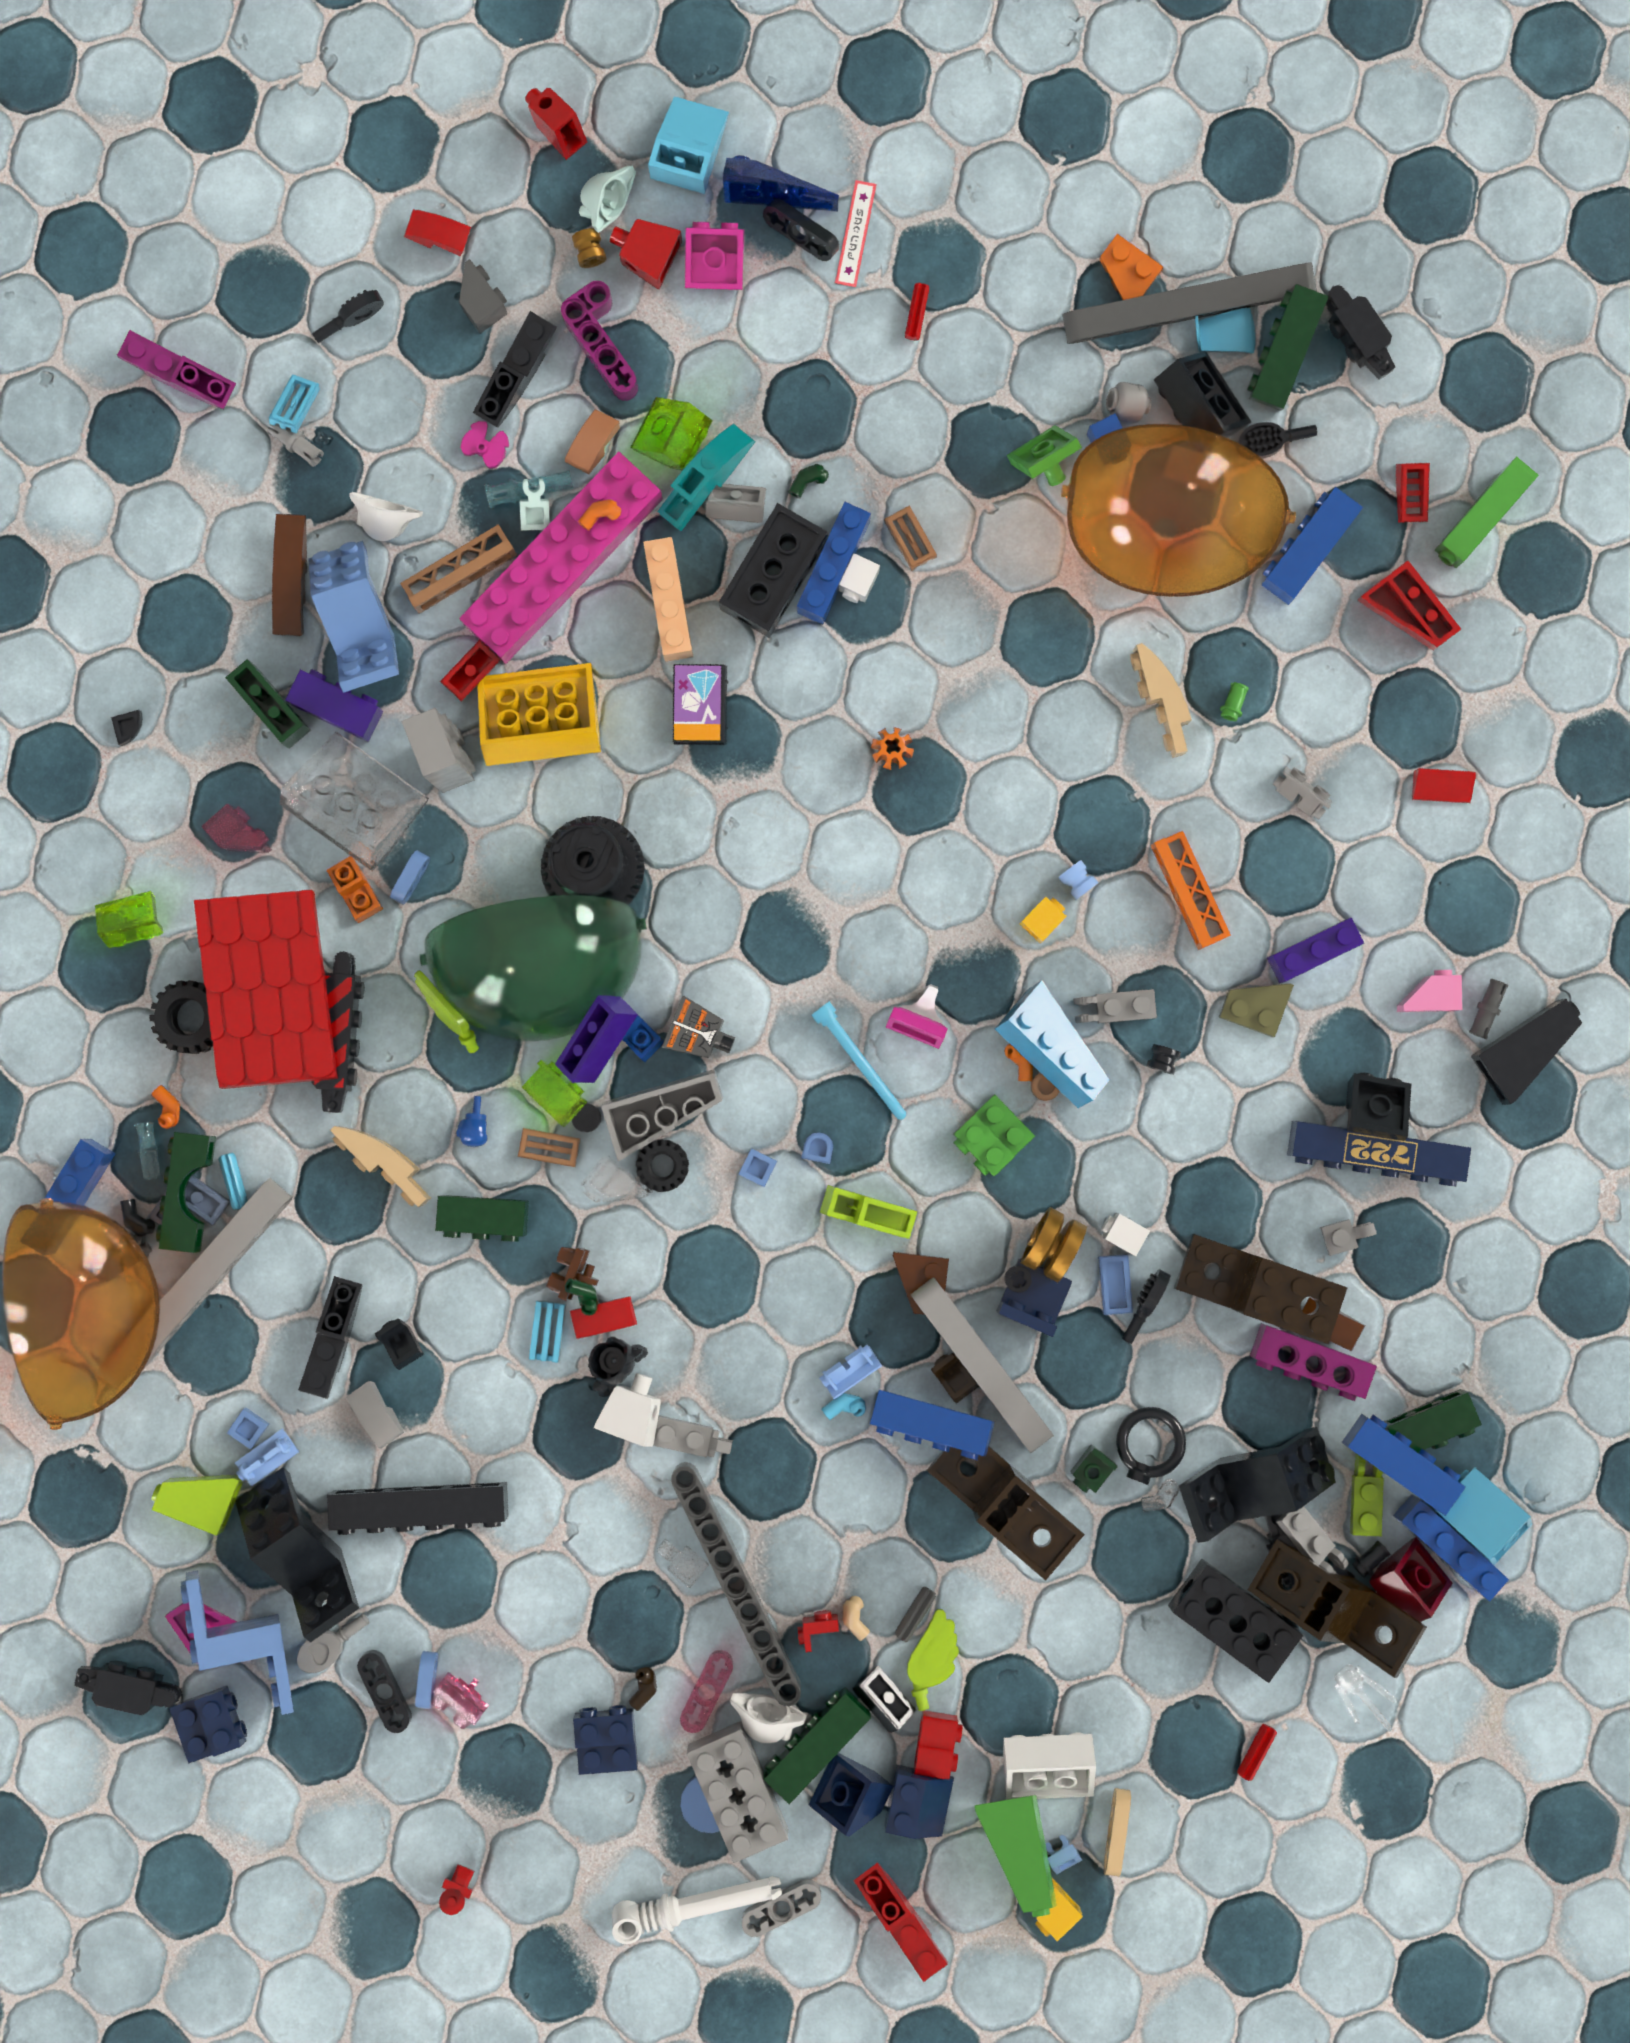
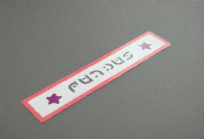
[835,180,877,287]

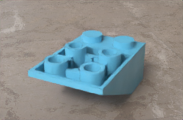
[648,96,729,194]

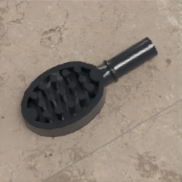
[312,290,384,343]
[1237,422,1317,459]
[1122,1269,1171,1344]

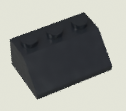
[1154,351,1252,452]

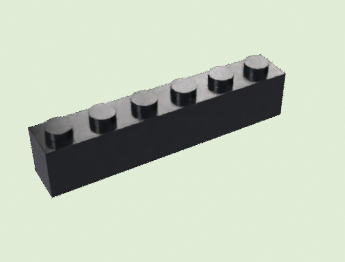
[327,1482,509,1535]

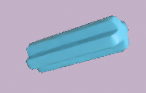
[218,1153,248,1210]

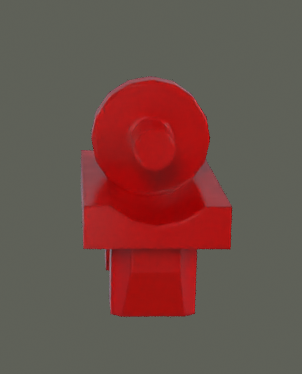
[439,1864,475,1915]

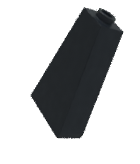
[1471,999,1582,1105]

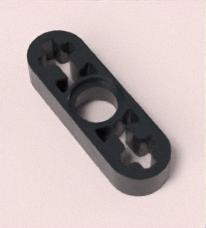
[763,199,839,261]
[357,1650,412,1733]

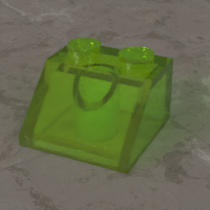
[630,397,713,471]

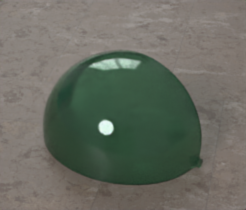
[420,895,647,1042]

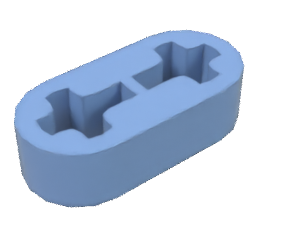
[390,850,430,905]
[415,1651,438,1709]

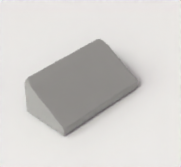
[706,484,766,523]

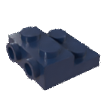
[169,1686,247,1764]
[573,1705,638,1775]

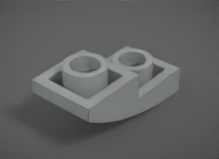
[346,1381,404,1449]

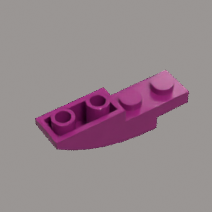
[117,330,236,410]

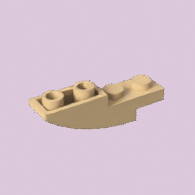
[1130,643,1192,758]
[330,1126,431,1207]

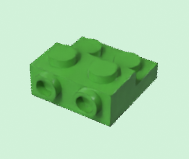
[953,1094,1035,1176]

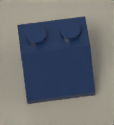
[885,1765,954,1839]

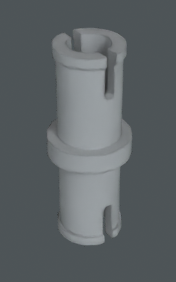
[267,423,324,467]

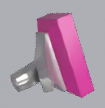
[886,984,948,1049]

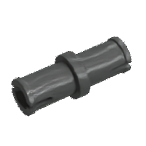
[1469,979,1509,1039]

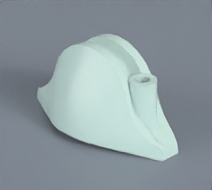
[579,165,636,233]

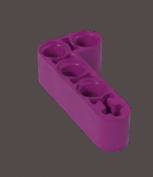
[561,281,638,401]

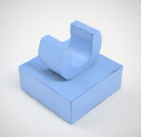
[1046,1835,1082,1874]

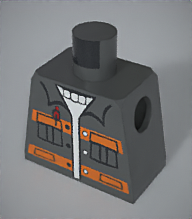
[662,996,735,1058]

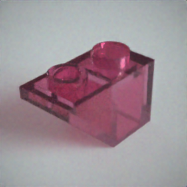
[201,803,272,853]

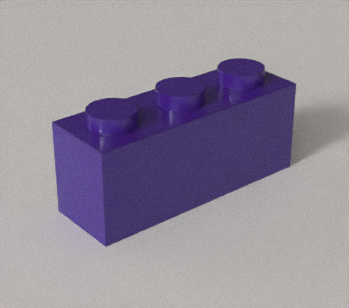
[285,669,383,742]
[1267,917,1365,983]
[555,995,638,1083]

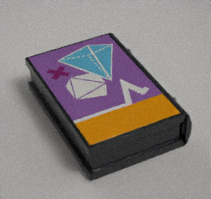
[673,664,729,745]

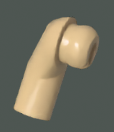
[842,1596,870,1641]

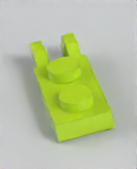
[1350,1453,1384,1537]

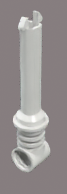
[612,1876,782,1944]

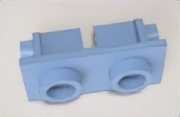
[819,1344,882,1399]
[235,1428,299,1486]

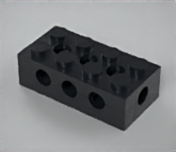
[719,503,828,638]
[1168,1559,1303,1683]

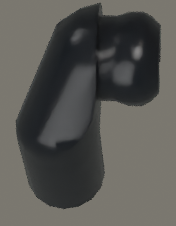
[120,1199,155,1236]

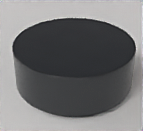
[571,1103,601,1132]

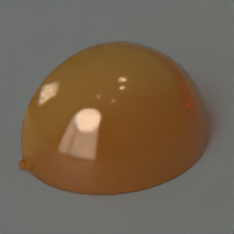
[1061,424,1296,597]
[2,1198,160,1430]

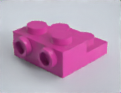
[685,222,744,290]

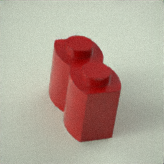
[914,1710,963,1780]

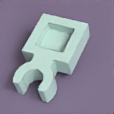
[520,479,550,530]

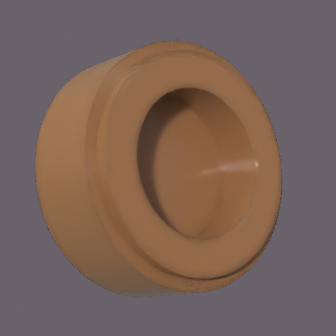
[1031,1073,1060,1101]

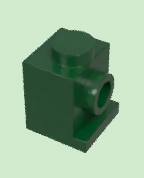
[1070,1444,1118,1493]

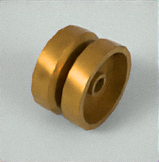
[1020,1207,1087,1283]

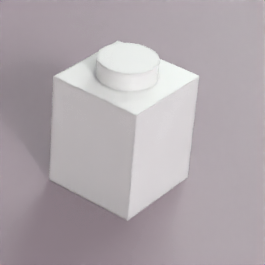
[839,554,880,603]
[1101,1213,1150,1256]

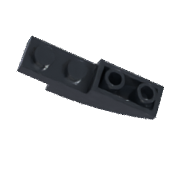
[473,311,557,428]
[298,1276,363,1399]

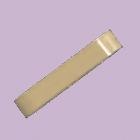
[1104,1788,1131,1877]

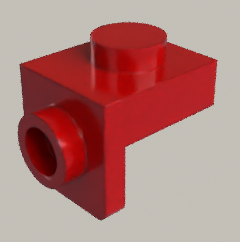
[797,1610,839,1653]

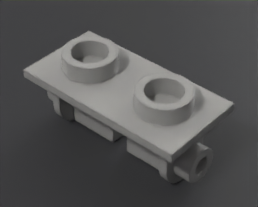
[1273,766,1332,820]

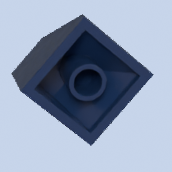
[808,1753,894,1837]

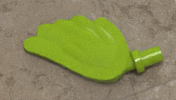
[414,970,479,1053]
[907,1609,959,1711]

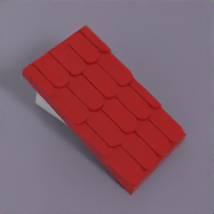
[194,890,338,1089]

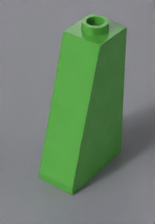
[1435,456,1539,568]
[974,1795,1057,1917]

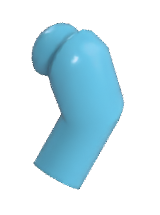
[822,1393,866,1420]

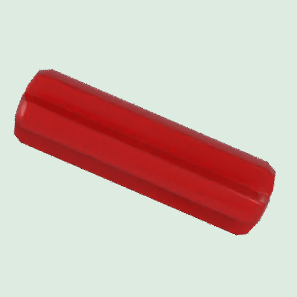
[905,283,929,341]
[1237,1724,1277,1781]

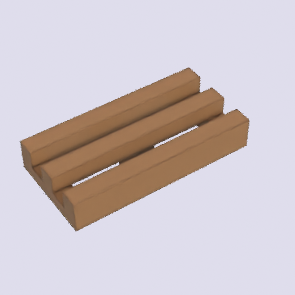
[884,505,937,571]
[518,1128,581,1167]

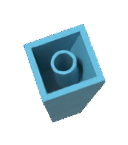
[1435,1467,1532,1565]

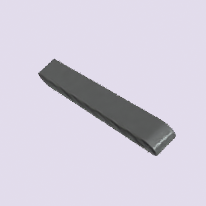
[1062,262,1317,344]
[671,1462,801,1707]

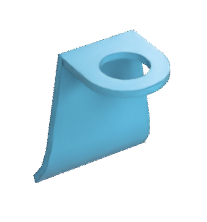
[1195,308,1256,354]

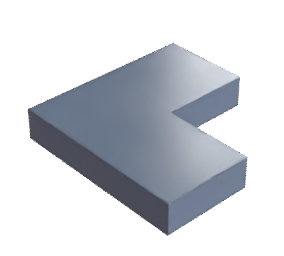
[148,1176,230,1226]

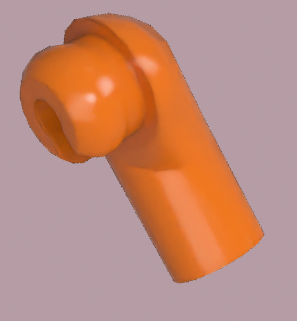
[151,1085,180,1129]

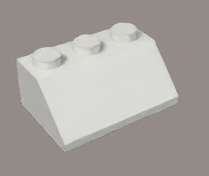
[1003,1732,1096,1800]

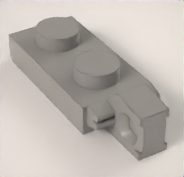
[653,1415,733,1457]

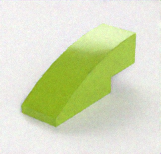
[820,1185,918,1239]

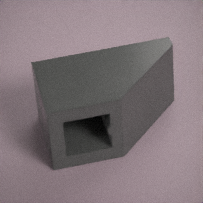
[459,259,508,334]

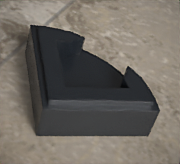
[111,710,143,746]

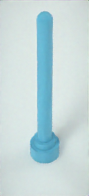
[811,1001,906,1120]

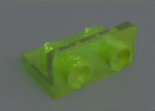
[95,891,163,948]
[522,1059,588,1127]

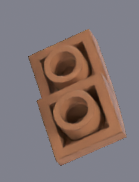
[565,409,620,474]

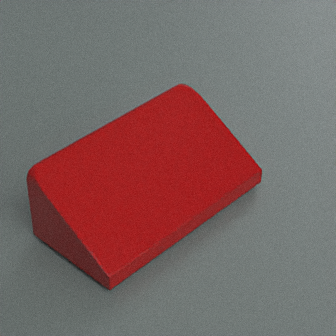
[440,639,501,702]
[1412,768,1476,803]

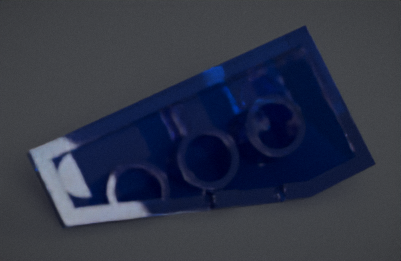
[723,155,839,212]

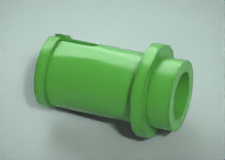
[1220,682,1249,721]

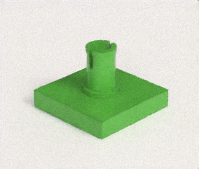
[1007,425,1082,486]

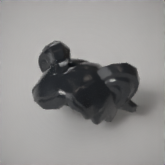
[588,1336,648,1397]

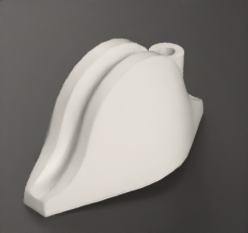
[350,492,423,541]
[730,1693,807,1743]

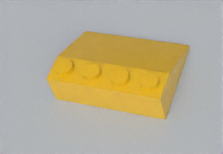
[477,663,601,766]

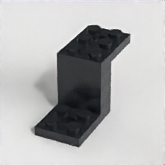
[1179,1427,1336,1543]
[235,1467,359,1643]

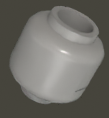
[1106,382,1151,423]

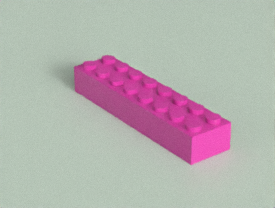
[459,451,663,664]

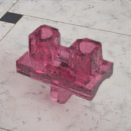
[431,1672,489,1729]

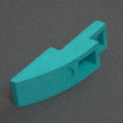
[657,423,756,531]

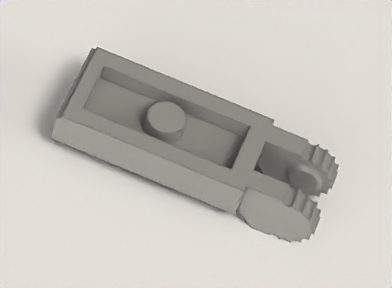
[1073,989,1157,1023]
[1276,1506,1349,1574]

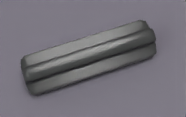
[895,1586,936,1642]

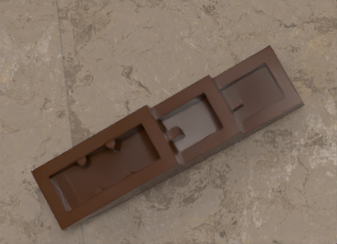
[272,514,307,636]

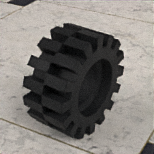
[635,1139,689,1192]

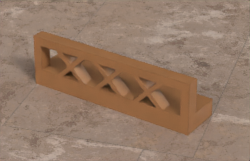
[400,524,517,614]

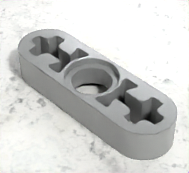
[742,1879,821,1937]

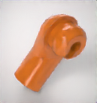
[577,499,621,531]
[1004,1044,1033,1082]

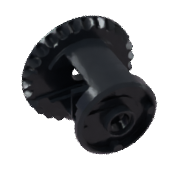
[541,816,645,920]

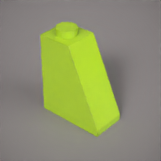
[151,1474,244,1536]

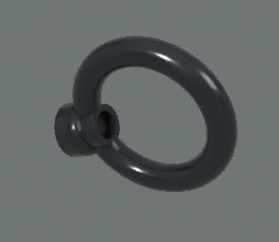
[1116,1407,1186,1485]

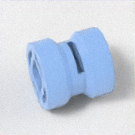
[1058,860,1099,900]

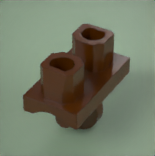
[546,1247,599,1301]

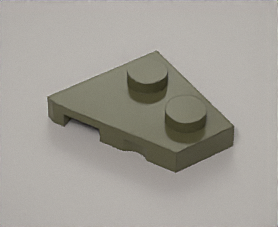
[1219,983,1294,1037]

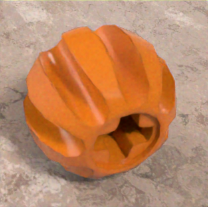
[871,727,914,770]

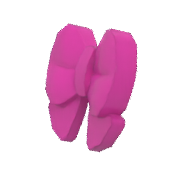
[460,421,509,469]

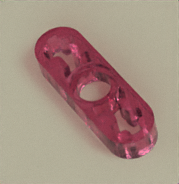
[680,1650,733,1733]

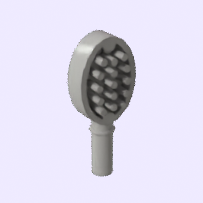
[297,1614,369,1673]

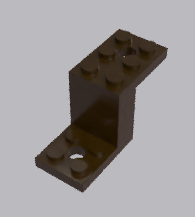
[1174,1234,1348,1344]
[927,1446,1085,1581]
[1247,1539,1427,1678]

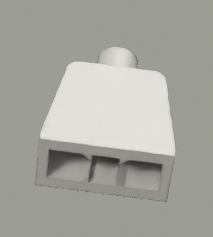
[594,1373,661,1447]

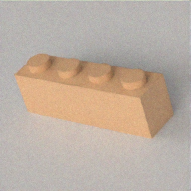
[643,537,693,662]

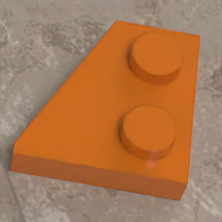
[1099,234,1163,300]

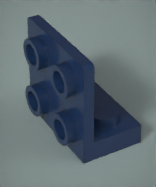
[996,1258,1072,1337]

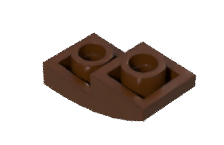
[1302,1297,1366,1351]

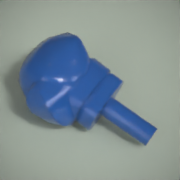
[456,1096,488,1147]

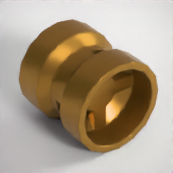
[572,228,607,268]

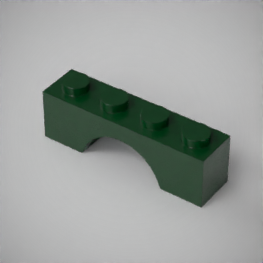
[156,1132,216,1253]

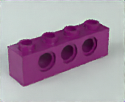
[1250,1323,1377,1401]

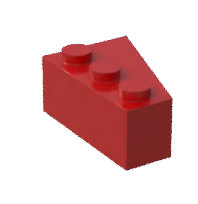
[1357,561,1461,651]

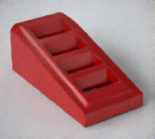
[1396,463,1430,523]

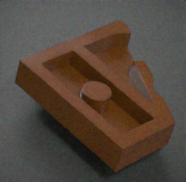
[893,1252,949,1315]

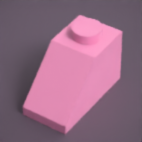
[1397,970,1462,1012]

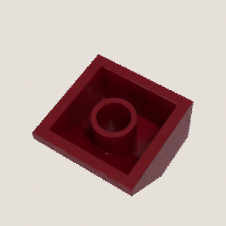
[1369,1537,1453,1622]

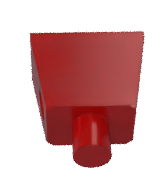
[525,88,587,160]
[609,219,683,290]

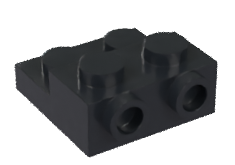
[1346,1073,1412,1141]

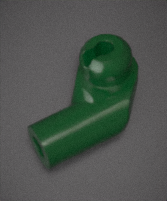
[788,464,829,499]

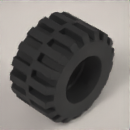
[149,980,213,1054]

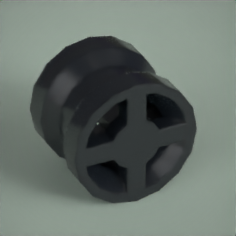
[1146,1044,1181,1075]

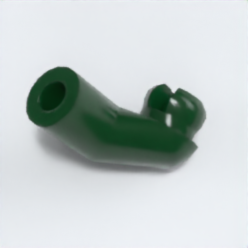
[565,1278,598,1316]

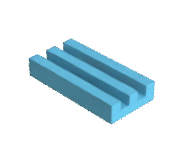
[269,374,320,433]
[529,1301,566,1363]

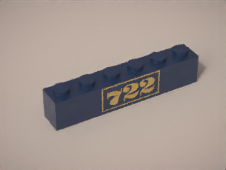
[1287,1121,1471,1187]

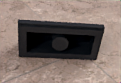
[852,1666,916,1733]

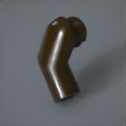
[628,1667,657,1711]

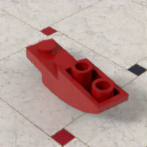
[853,1862,948,1982]

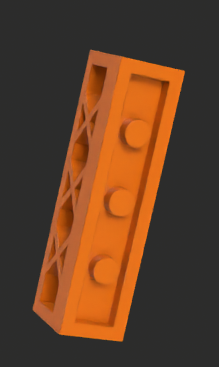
[1150,831,1231,950]

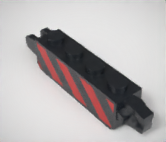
[311,951,365,1113]

